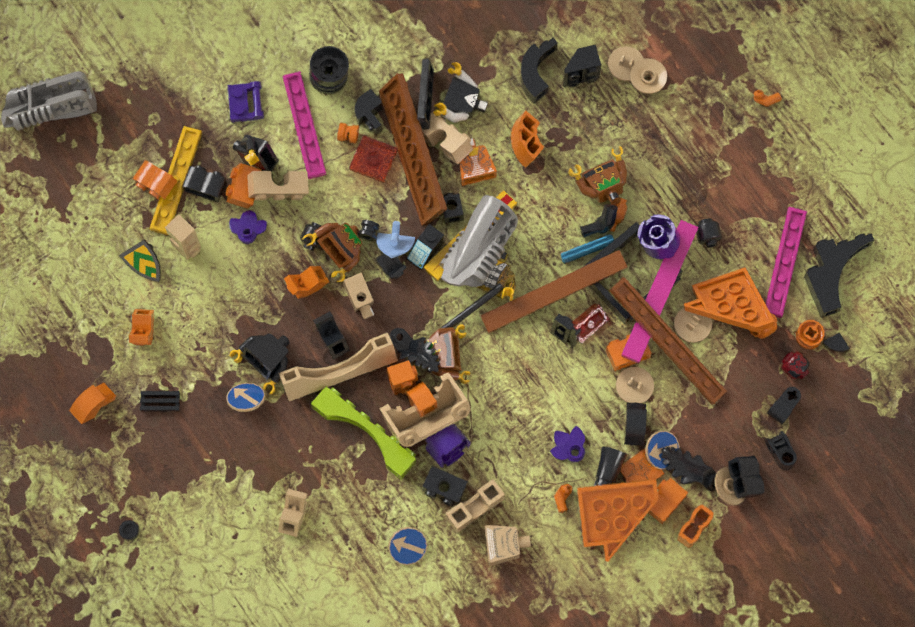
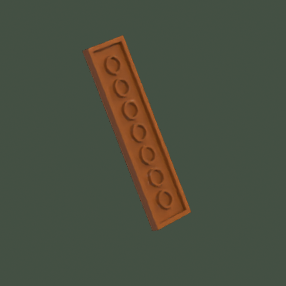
[379,73,447,226]

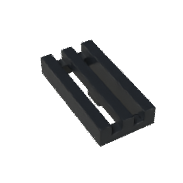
[140,391,180,412]

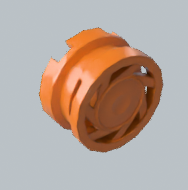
[796,320,824,350]

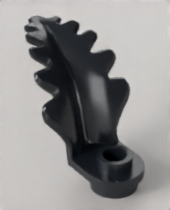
[389,328,439,372]
[661,446,717,491]

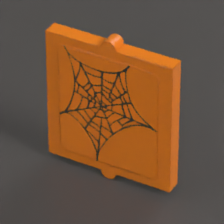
[620,448,664,482]

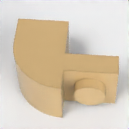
[278,489,307,537]

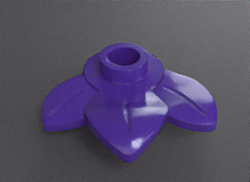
[229,210,267,244]
[550,426,585,462]

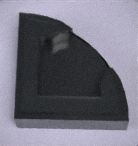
[822,332,850,352]

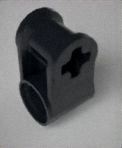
[767,387,801,425]
[765,431,797,471]

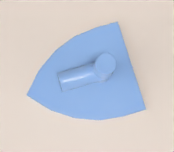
[376,221,415,258]

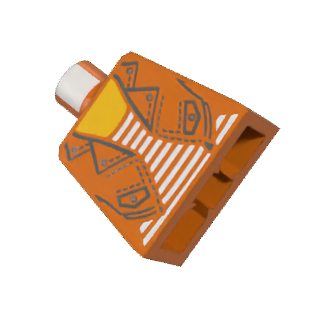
[459,139,497,186]

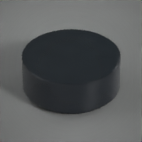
[119,520,140,541]

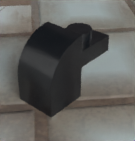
[355,89,383,135]
[313,311,350,360]
[624,402,647,446]

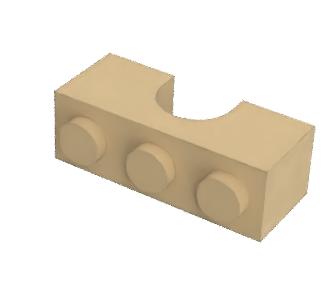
[420,113,473,165]
[247,171,309,200]
[165,214,201,260]
[445,479,505,533]

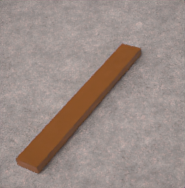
[480,250,628,333]
[609,277,727,405]

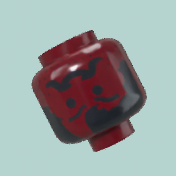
[781,351,810,380]

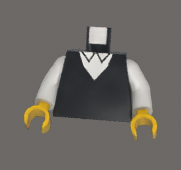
[433,62,488,123]

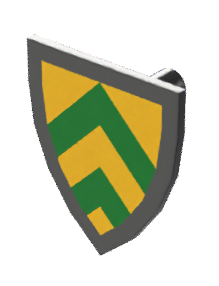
[119,239,161,282]

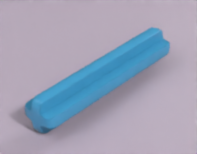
[560,234,614,263]

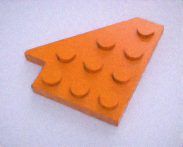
[684,268,775,332]
[577,479,658,562]

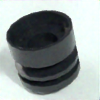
[309,46,349,94]

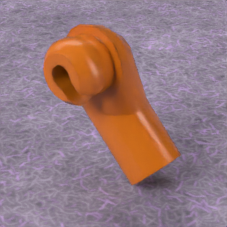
[753,90,782,107]
[554,484,573,513]

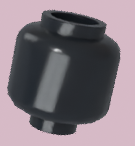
[696,218,722,248]
[300,222,322,251]

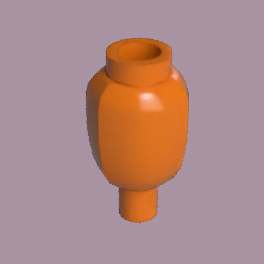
[609,198,628,232]

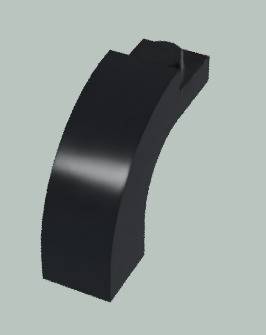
[520,38,558,104]

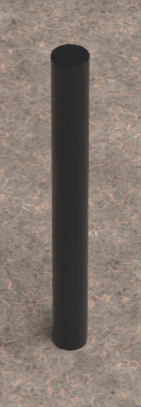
[441,283,504,328]

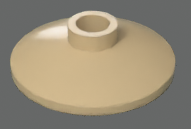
[630,59,667,94]
[715,467,745,505]

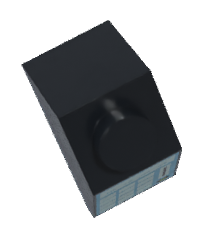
[407,224,445,271]

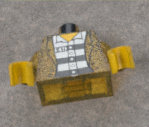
[476,252,516,301]

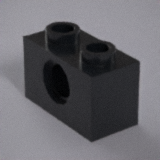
[422,466,468,507]

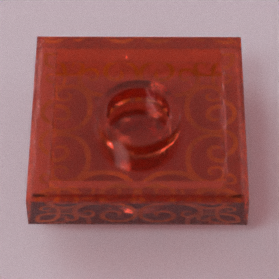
[349,135,398,183]

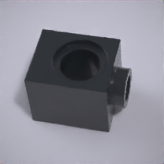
[443,193,464,224]

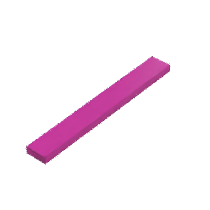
[621,220,698,364]

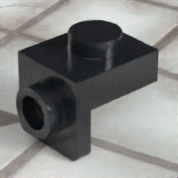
[375,253,406,279]

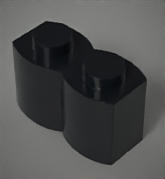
[182,166,227,202]
[728,456,765,499]

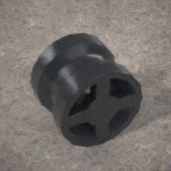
[357,220,380,241]

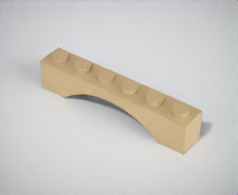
[279,333,398,401]

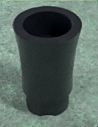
[594,446,628,486]

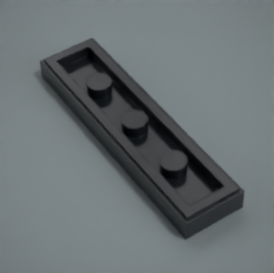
[417,58,435,130]

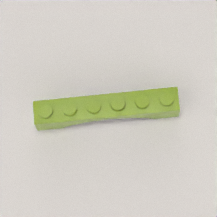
[311,386,416,480]

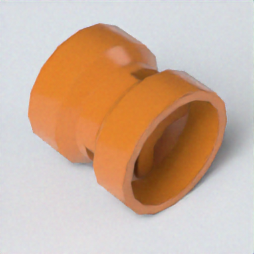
[337,122,359,144]

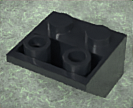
[563,44,601,88]

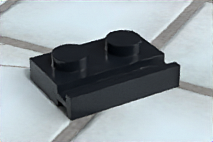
[550,314,581,349]

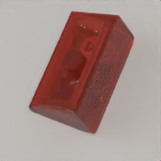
[572,303,610,344]

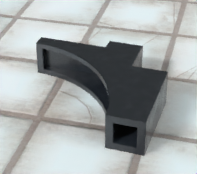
[804,233,874,318]

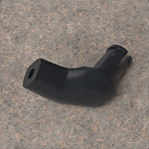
[579,204,618,238]

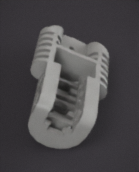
[1,71,97,130]
[440,195,518,287]

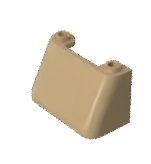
[380,372,471,447]

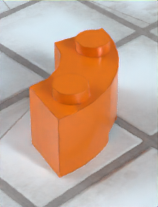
[511,110,544,168]

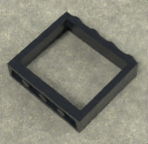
[583,222,683,325]

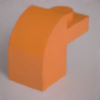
[284,266,329,299]
[129,309,154,346]
[405,382,438,417]
[69,383,116,424]

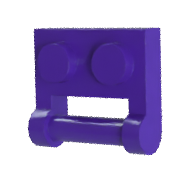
[228,81,264,123]

